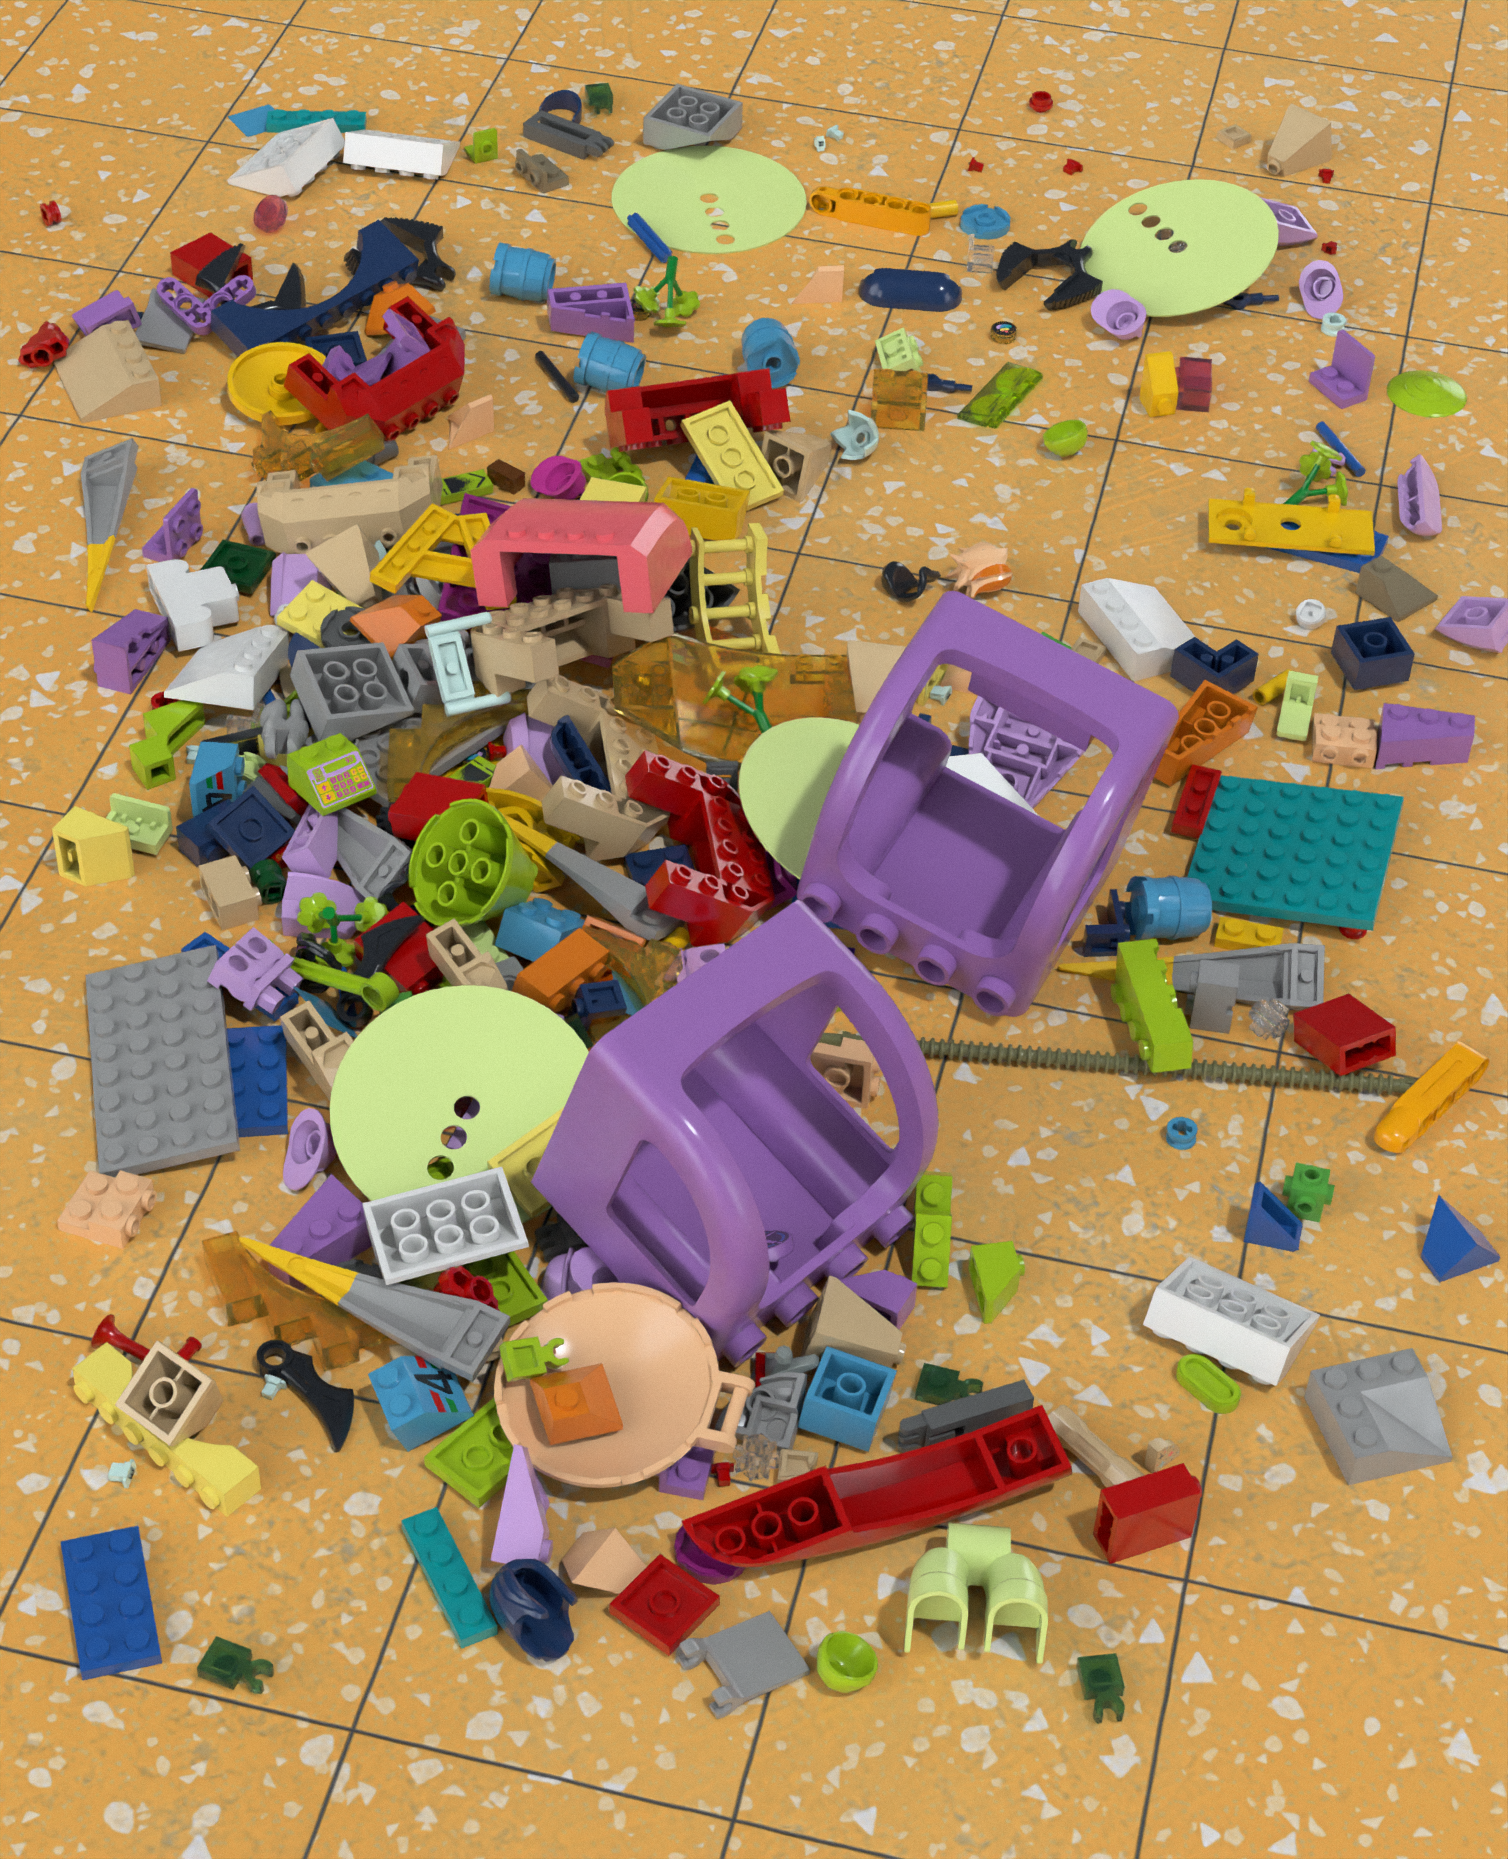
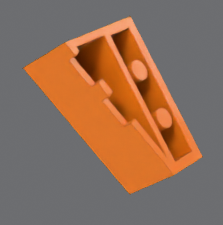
[512,928,610,1013]

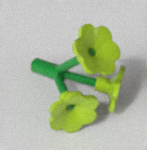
[633,256,700,327]
[1283,440,1348,506]
[702,665,778,733]
[297,892,387,967]

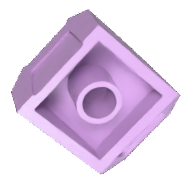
[1260,197,1318,246]
[270,552,332,616]
[1434,596,1508,653]
[503,713,566,785]
[281,872,365,939]

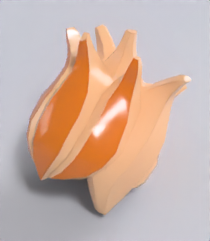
[946,542,1013,598]

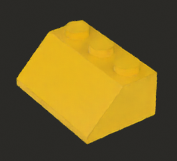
[654,476,750,541]

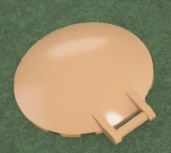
[494,1282,755,1488]

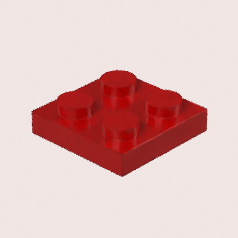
[609,1554,720,1656]

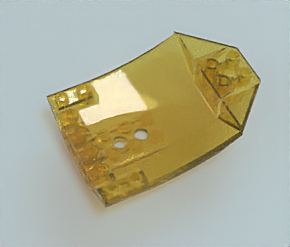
[612,632,858,772]

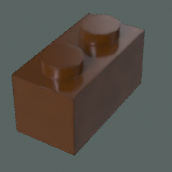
[487,459,525,495]

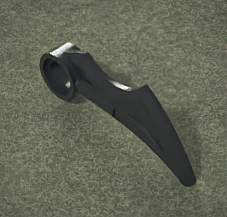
[336,915,425,1028]
[256,1339,354,1452]

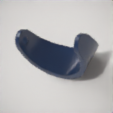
[539,90,582,124]

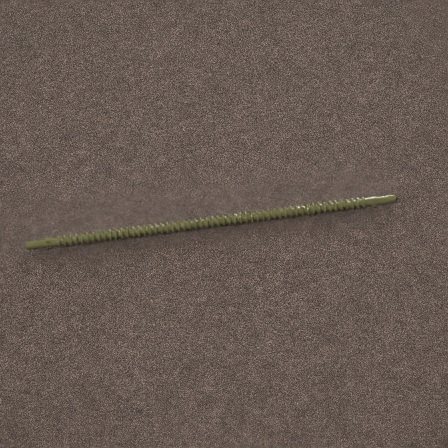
[818,1031,1417,1095]

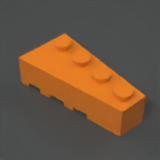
[1154,680,1258,786]

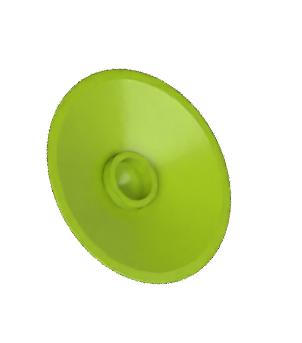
[1387,370,1467,418]

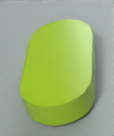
[1176,1354,1241,1414]

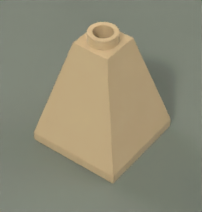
[1267,103,1332,177]
[761,430,832,503]
[306,524,383,609]
[846,640,906,725]
[800,1275,906,1375]
[115,1340,223,1446]

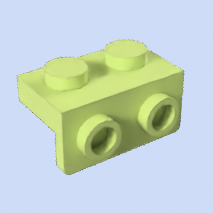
[106,793,173,855]

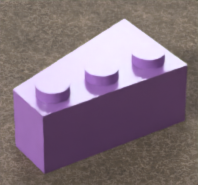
[547,283,635,343]
[91,609,171,695]
[1375,703,1475,770]
[268,1174,372,1297]

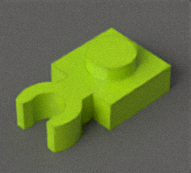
[499,1336,569,1382]

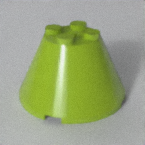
[408,799,538,927]

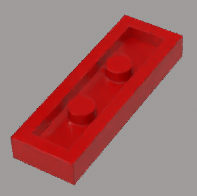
[1171,764,1222,839]

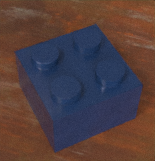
[1331,617,1415,690]

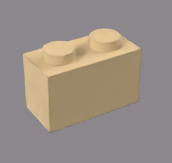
[198,855,262,930]

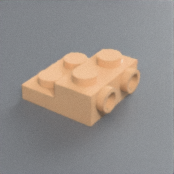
[1312,713,1377,768]
[810,1037,881,1109]
[57,1170,157,1249]

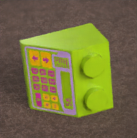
[287,733,377,816]

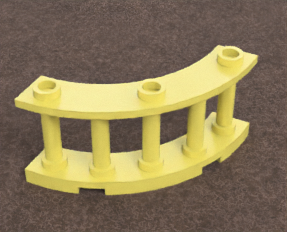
[689,523,785,689]

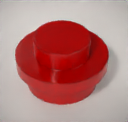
[1029,91,1053,113]

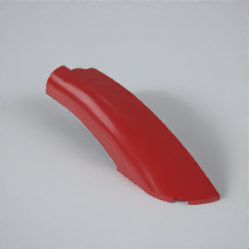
[681,1405,1072,1567]

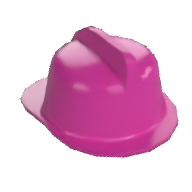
[530,455,586,500]

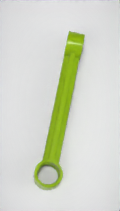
[269,939,399,1011]

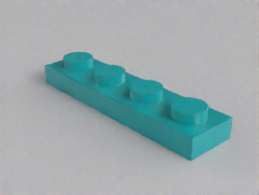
[266,109,367,133]
[401,1507,498,1649]

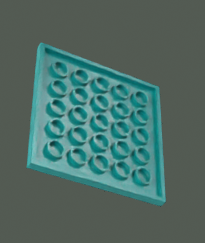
[1187,775,1404,931]

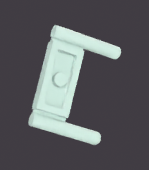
[425,612,511,717]

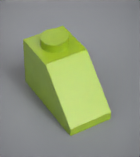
[968,1241,1025,1324]

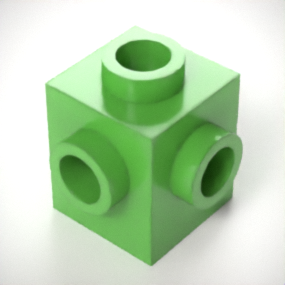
[1282,1163,1335,1223]

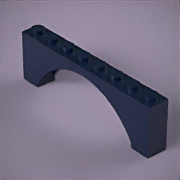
[210,219,419,357]

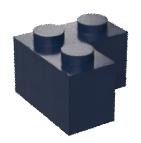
[1170,637,1259,694]

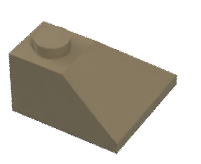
[1356,556,1438,622]

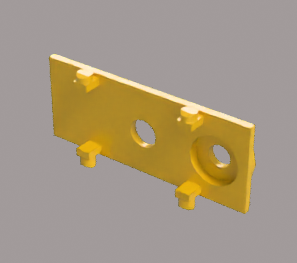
[1208,488,1375,556]

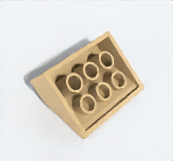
[53,320,162,423]

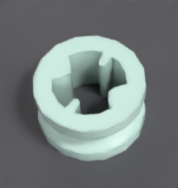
[1321,312,1346,337]

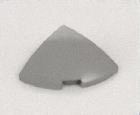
[715,1372,807,1451]

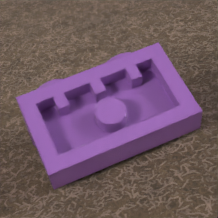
[654,1446,716,1500]

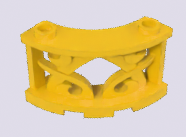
[486,788,581,893]

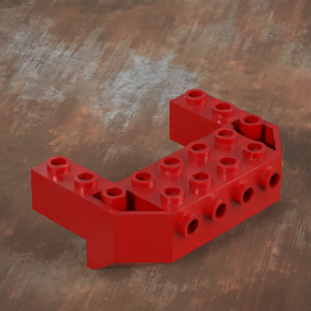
[284,296,465,444]
[605,368,791,452]
[625,750,775,947]

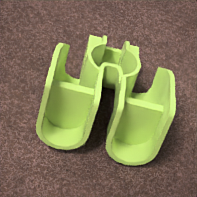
[904,1522,1048,1664]

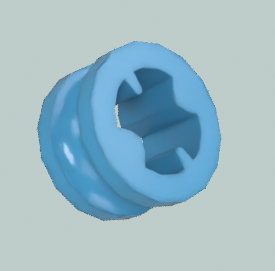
[1166,1117,1198,1150]

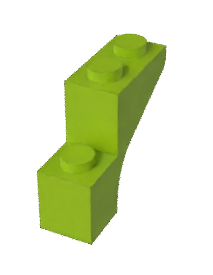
[129,700,205,790]
[912,1171,953,1288]

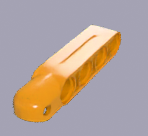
[809,186,931,236]
[1374,1041,1490,1153]

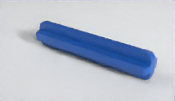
[627,213,672,263]

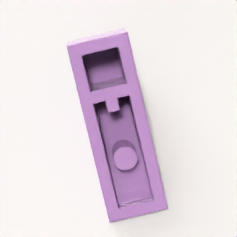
[282,804,338,878]
[491,1444,553,1564]

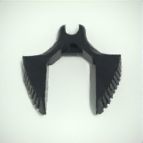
[344,217,456,290]
[996,239,1103,311]
[195,243,306,310]

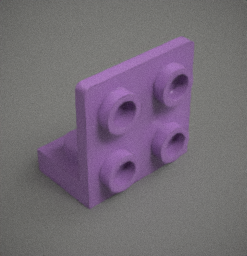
[72,290,142,336]
[382,309,430,377]
[1309,329,1375,409]
[322,345,392,386]
[142,488,203,562]

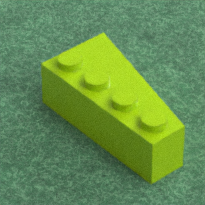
[1111,939,1193,1073]

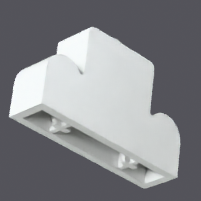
[146,559,239,652]

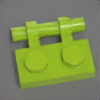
[578,447,645,483]

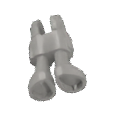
[260,699,312,759]

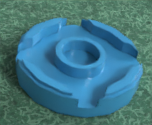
[960,204,1011,240]

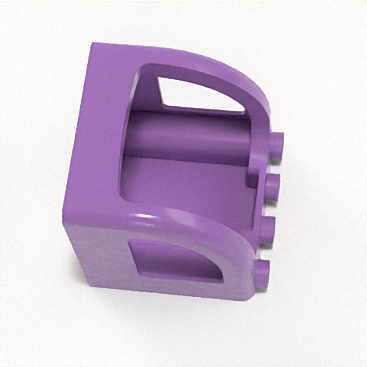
[797,591,1179,1017]
[531,899,939,1367]

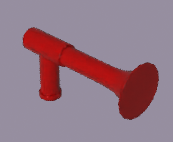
[91,1314,202,1362]

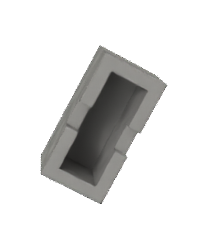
[1185,959,1240,1034]

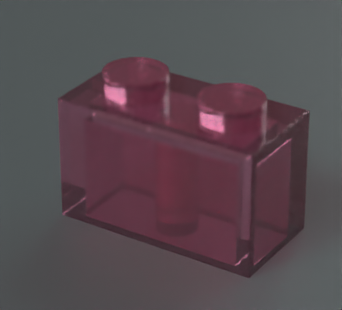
[1175,356,1212,412]

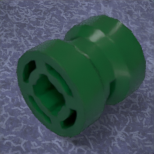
[249,859,287,904]

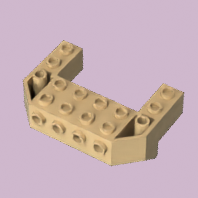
[257,455,443,554]
[470,584,674,697]
[526,675,670,861]
[280,918,508,1101]

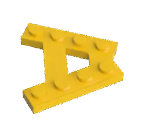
[369,503,517,610]

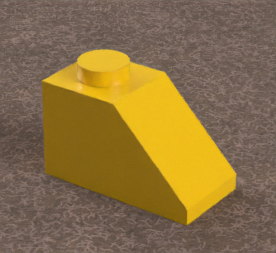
[1139,351,1179,417]

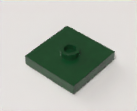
[200,539,276,594]

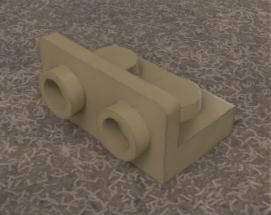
[515,149,569,194]

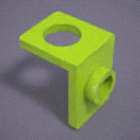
[464,128,498,164]

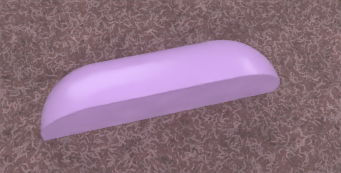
[1397,454,1442,536]

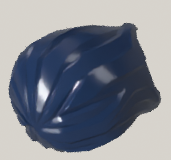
[489,1559,578,1662]

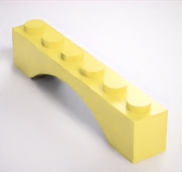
[72,1342,261,1517]

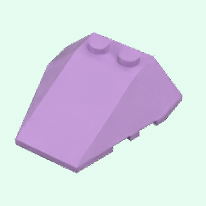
[969,696,1085,809]

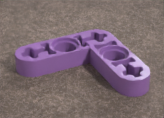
[156,275,256,335]

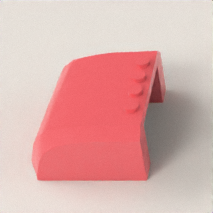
[470,498,693,613]

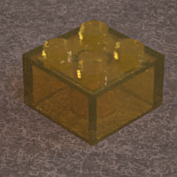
[871,369,928,431]

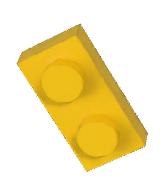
[1214,916,1284,950]

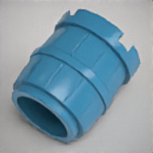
[489,242,556,302]
[741,318,800,388]
[573,331,646,393]
[1124,875,1212,940]

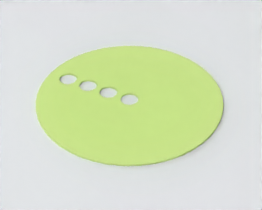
[612,146,807,254]
[1080,179,1279,317]
[739,718,859,880]
[329,985,589,1224]

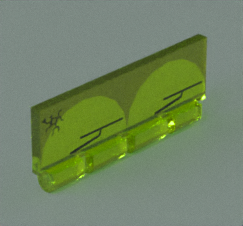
[957,362,1043,429]

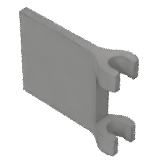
[135,288,205,354]
[677,1611,810,1719]

